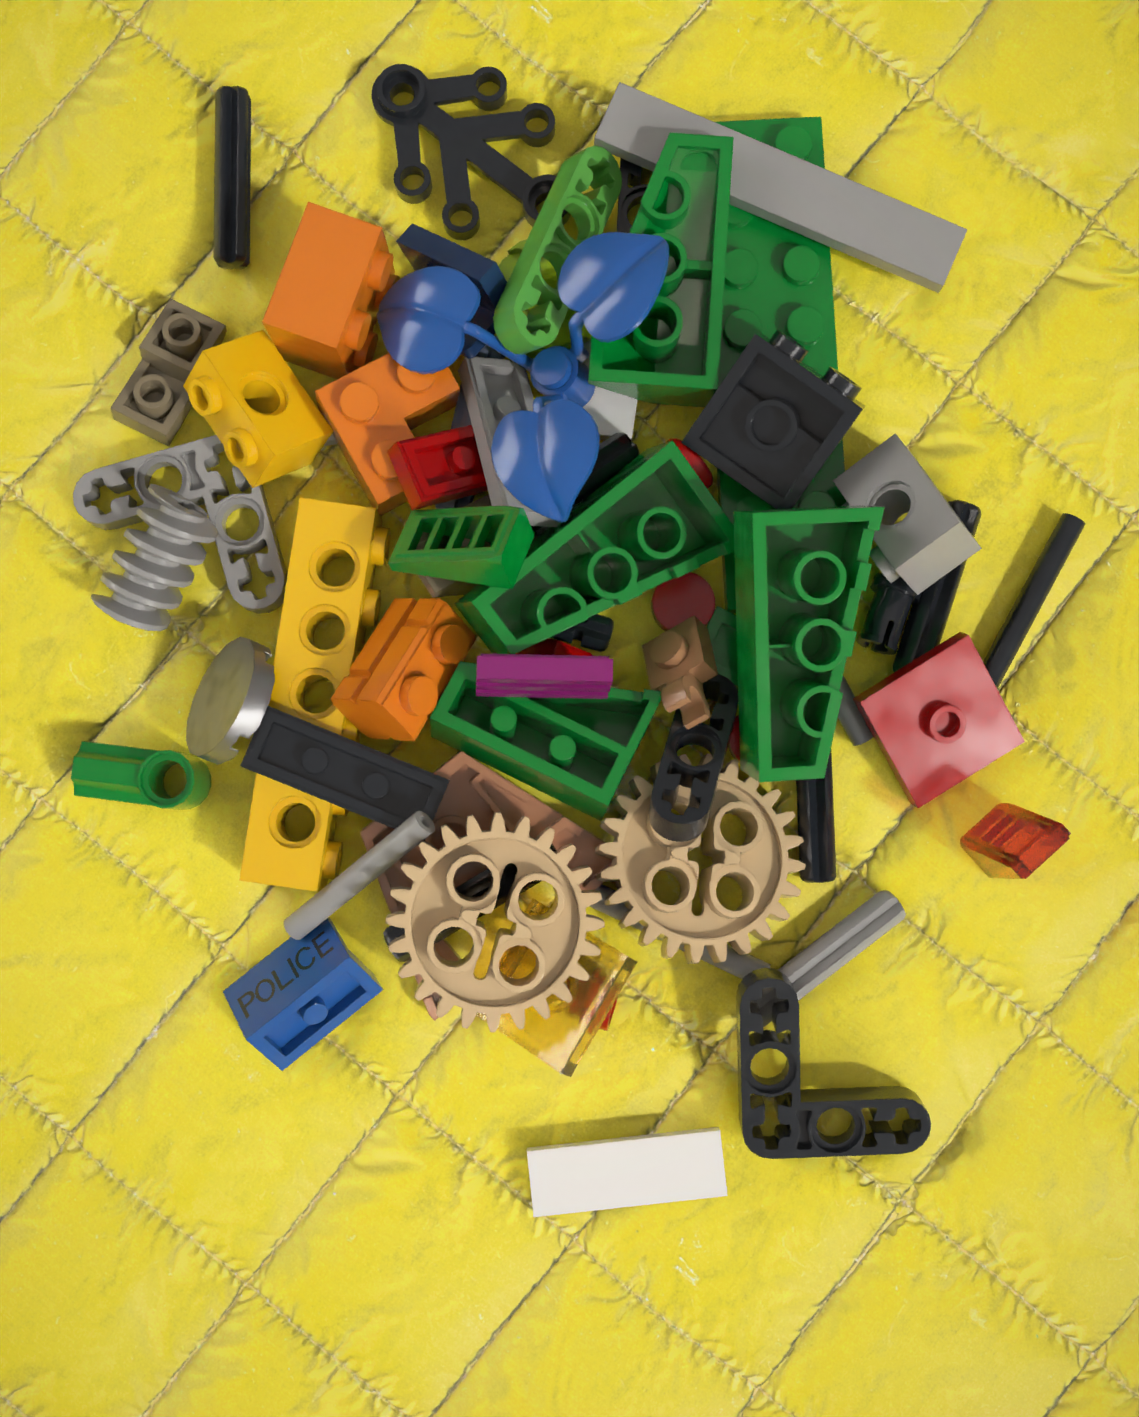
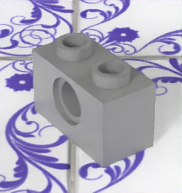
[833,433,982,595]

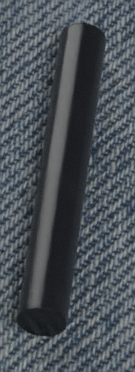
[983,513,1085,689]

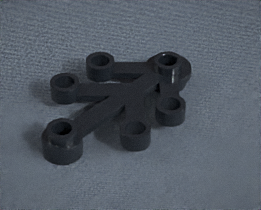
[371,64,571,240]

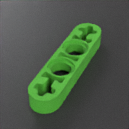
[493,145,622,355]

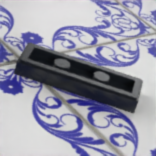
[240,706,450,841]

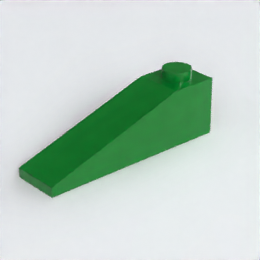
[588,132,734,407]

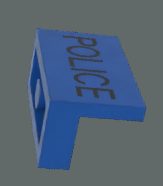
[223,917,383,1071]

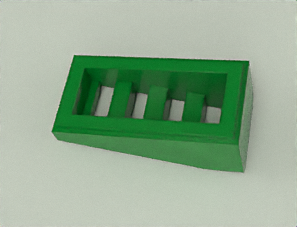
[388,506,535,590]

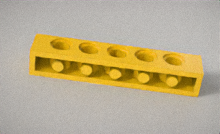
[239,497,391,892]

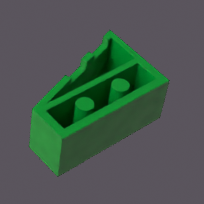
[430,661,661,821]

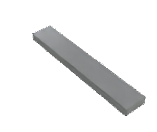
[594,82,968,293]

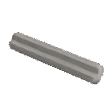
[751,890,906,1027]

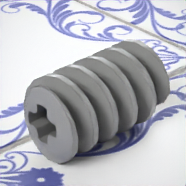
[91,484,218,631]

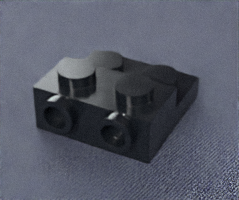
[681,330,865,509]

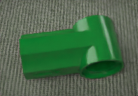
[71,741,211,810]

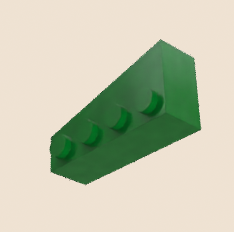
[454,440,734,654]
[733,505,885,782]

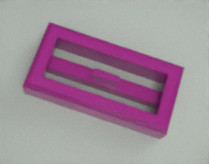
[476,653,613,699]

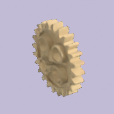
[595,753,805,964]
[386,812,605,1032]

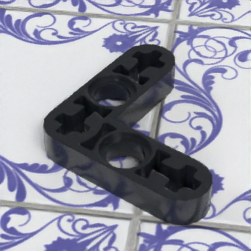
[736,968,931,1159]

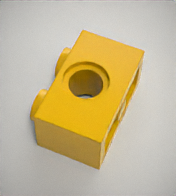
[183,329,334,488]

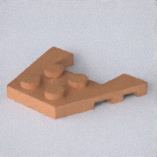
[360,750,612,1021]

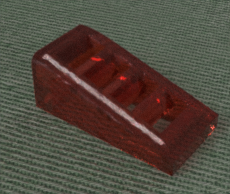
[960,803,1071,879]

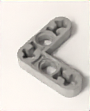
[73,435,288,614]

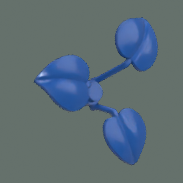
[377,232,669,522]

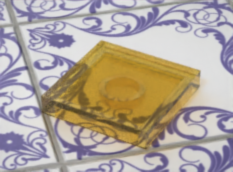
[476,898,637,1077]

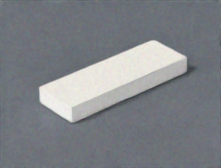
[527,1127,728,1217]

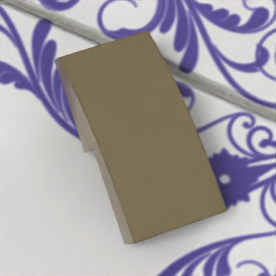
[110,298,227,446]

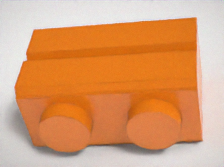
[331,598,476,742]

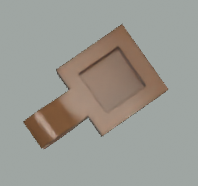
[642,615,718,729]

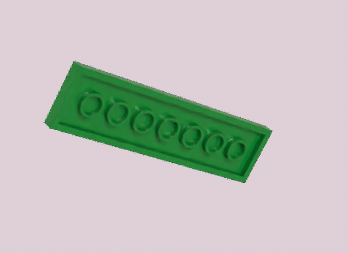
[715,117,847,613]

